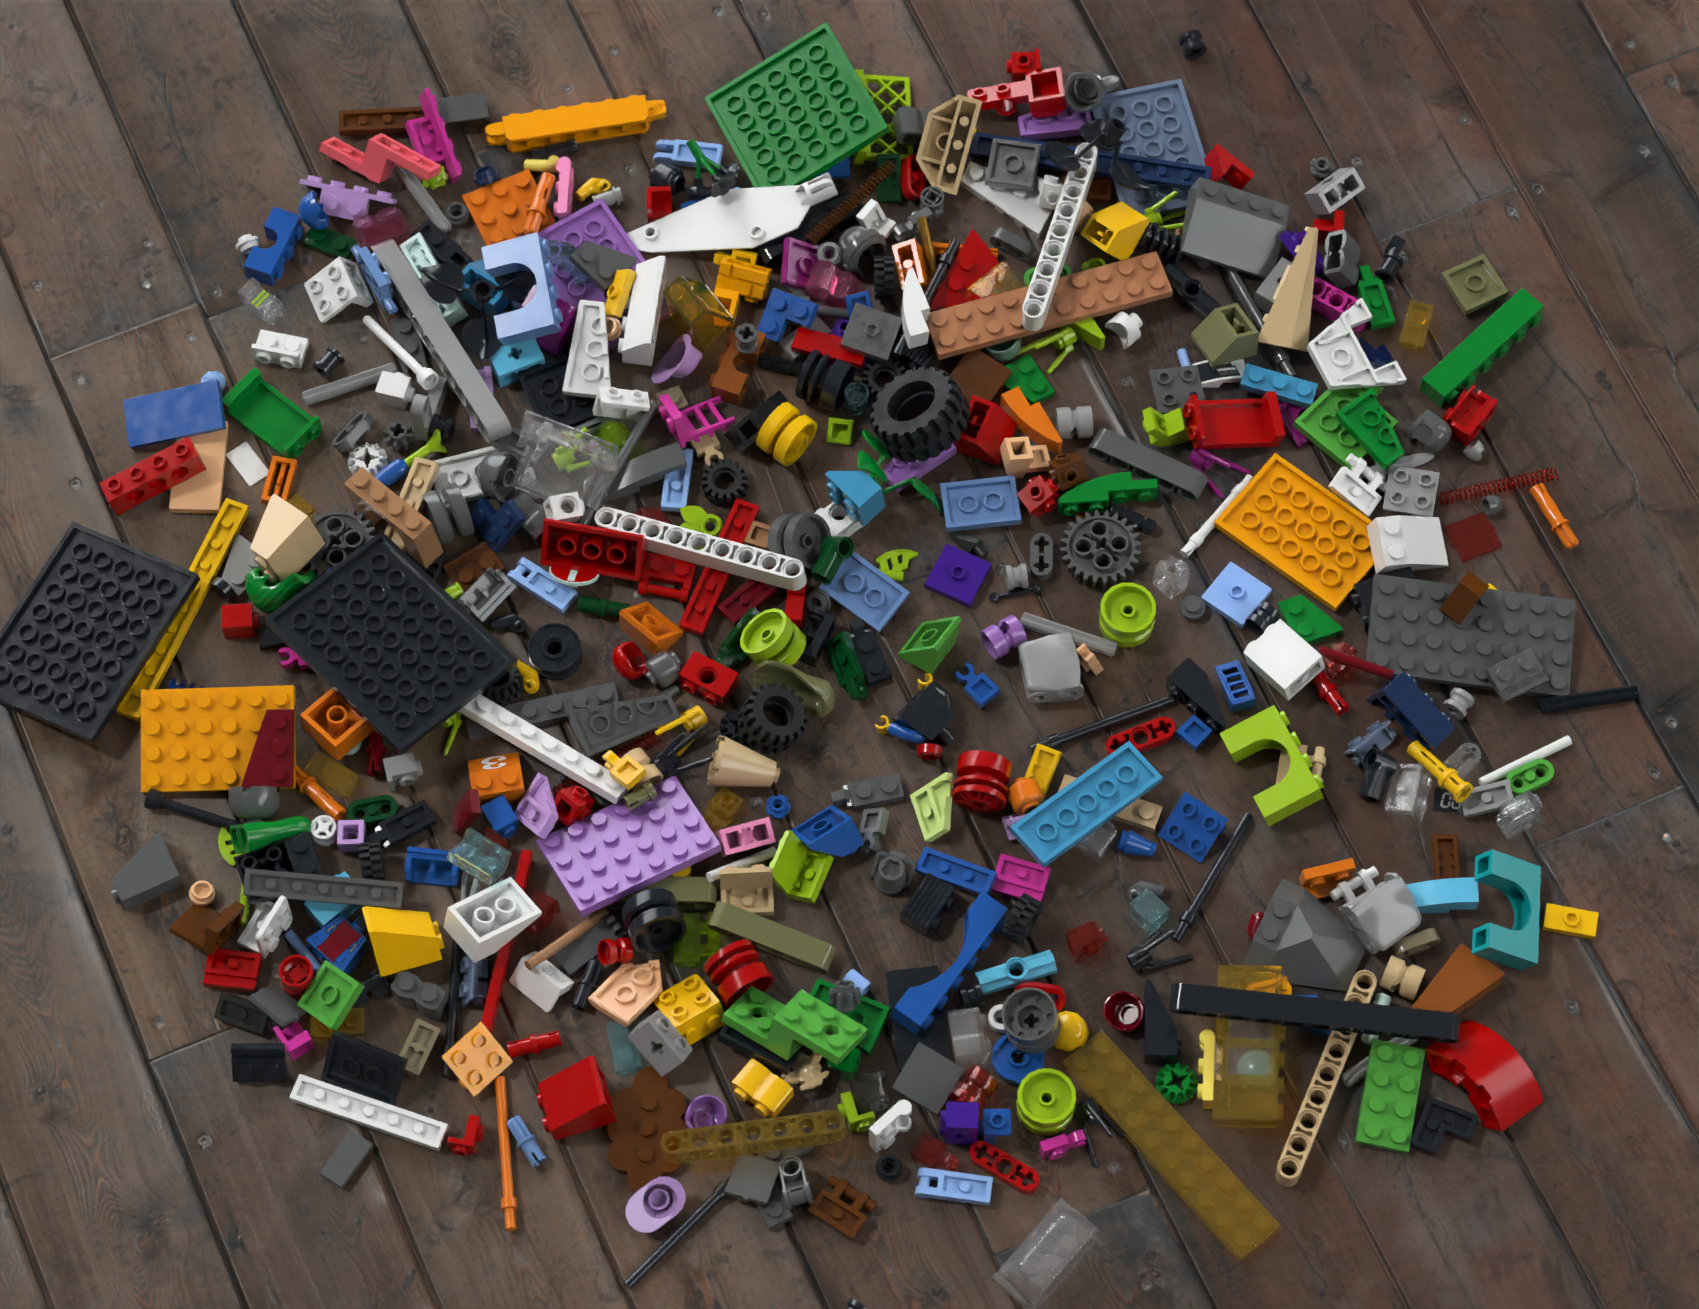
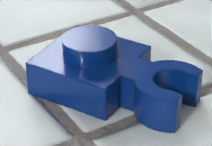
[955,663,1000,709]

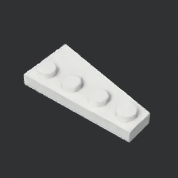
[960,161,1053,239]
[562,300,611,398]

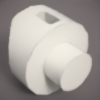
[1105,311,1143,349]

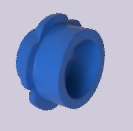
[765,795,791,819]

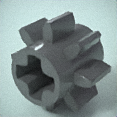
[383,419,414,452]
[829,980,861,1012]

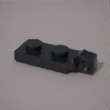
[849,617,892,687]
[365,800,437,849]

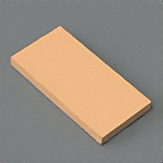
[169,421,229,514]

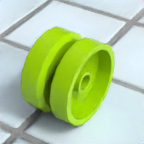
[1099,583,1156,648]
[740,608,806,666]
[1016,1068,1076,1136]

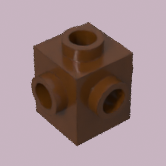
[1047,452,1089,491]

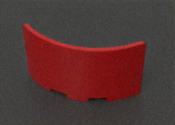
[1425,1020,1543,1132]

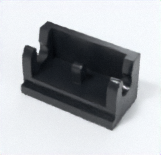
[798,608,836,667]

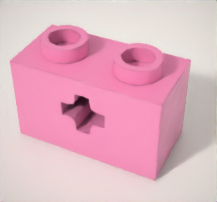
[715,817,776,857]

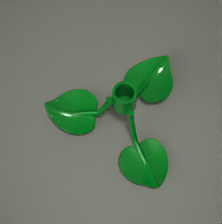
[858,429,942,515]

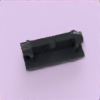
[352,968,393,1010]

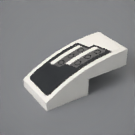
[1192,359,1245,388]

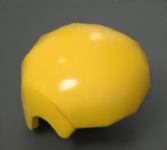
[1053,1011,1089,1052]

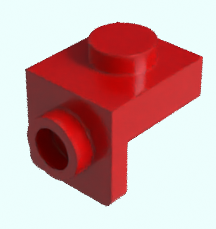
[447,1114,485,1156]

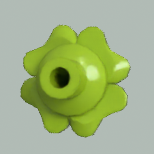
[420,165,449,190]

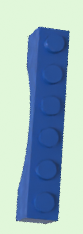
[890,891,1008,1035]

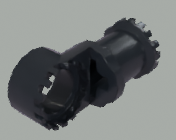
[1374,234,1406,284]

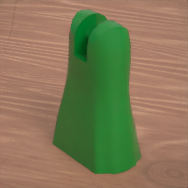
[230,816,311,854]

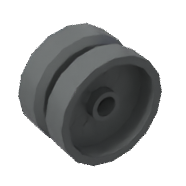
[422,482,475,546]
[768,513,831,569]

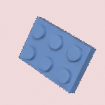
[940,475,1021,532]
[819,552,910,633]

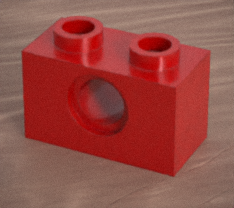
[679,650,739,708]

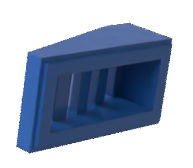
[1214,660,1256,713]

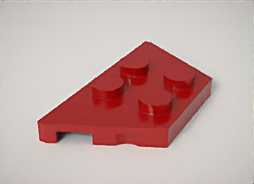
[930,229,1005,312]

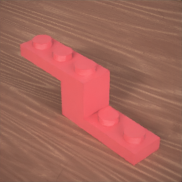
[319,133,441,183]

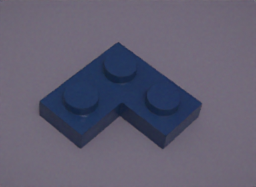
[470,498,527,553]

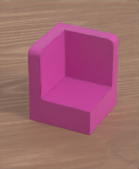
[273,1022,315,1061]

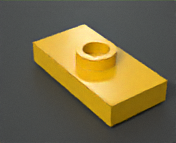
[605,269,636,318]
[1025,743,1062,799]
[1542,903,1599,940]

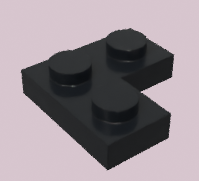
[1410,1096,1479,1156]

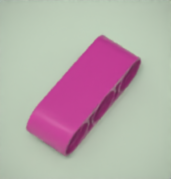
[1311,278,1367,332]

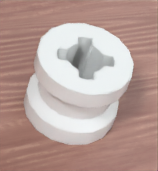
[311,815,338,847]

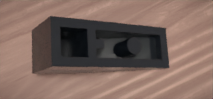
[1143,979,1182,1064]

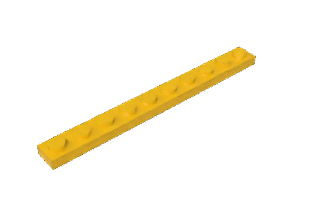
[116,498,250,723]

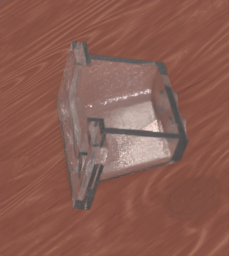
[511,410,619,509]

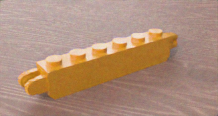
[485,95,666,153]

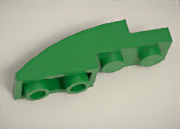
[1057,472,1158,516]

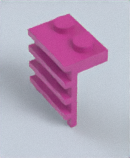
[658,393,736,448]

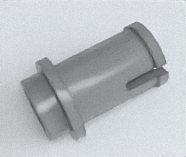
[592,186,624,206]

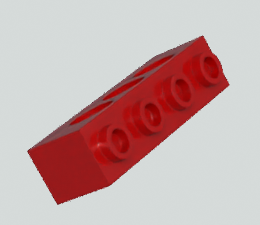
[99,437,207,516]

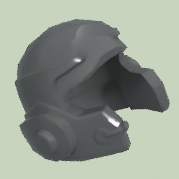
[838,226,887,278]

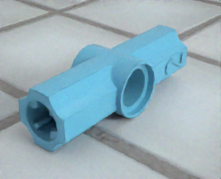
[975,950,1057,995]

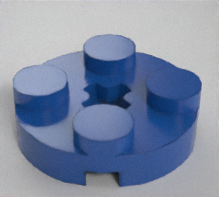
[992,1034,1045,1087]

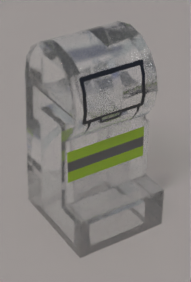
[237,277,286,325]

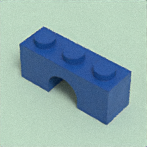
[243,207,304,287]

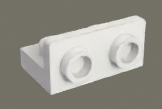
[251,329,309,369]
[593,386,650,421]

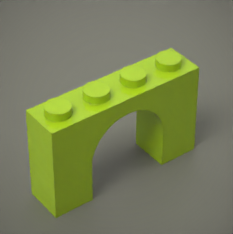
[1219,705,1324,826]

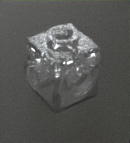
[1153,555,1191,600]

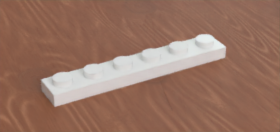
[289,1074,449,1152]

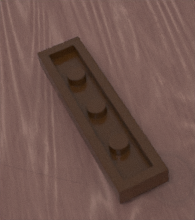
[339,107,425,136]

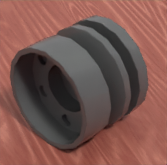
[1001,987,1061,1054]

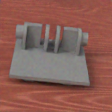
[1382,465,1440,517]

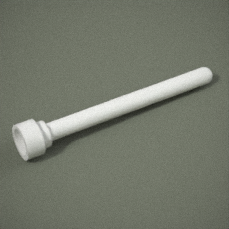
[363,316,439,390]

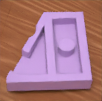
[514,772,559,839]

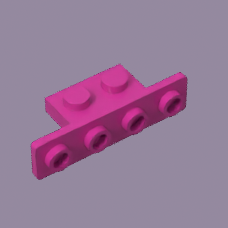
[405,88,462,184]

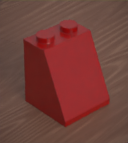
[536,1055,617,1141]

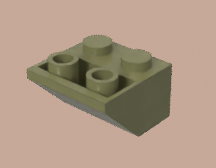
[1191,303,1259,367]

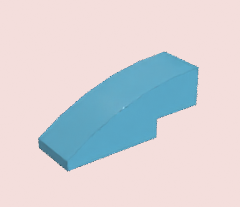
[1406,877,1479,913]

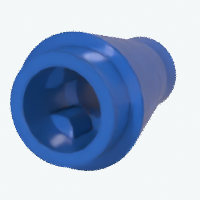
[1116,829,1157,858]

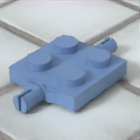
[351,244,398,314]

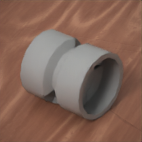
[1055,406,1093,440]

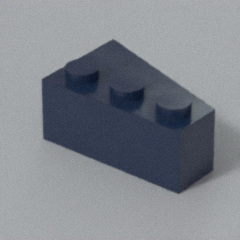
[1366,671,1455,751]

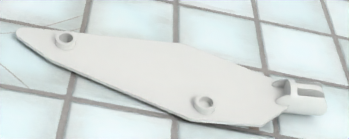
[627,173,838,253]

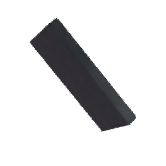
[885,965,951,1073]

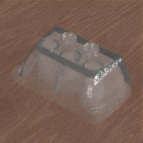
[992,1198,1103,1309]

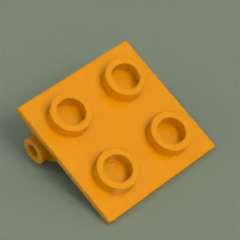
[441,1022,513,1097]

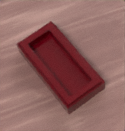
[452,789,481,834]

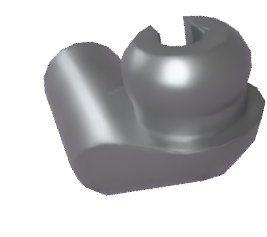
[1127,880,1164,903]

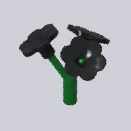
[683,138,740,198]

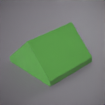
[898,616,962,675]

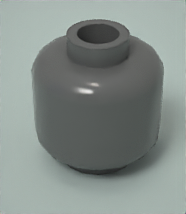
[645,650,684,688]

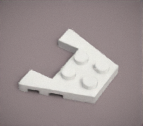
[1306,298,1407,390]

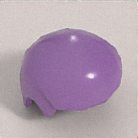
[685,1094,727,1138]

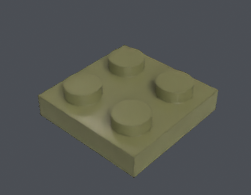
[1441,254,1509,315]

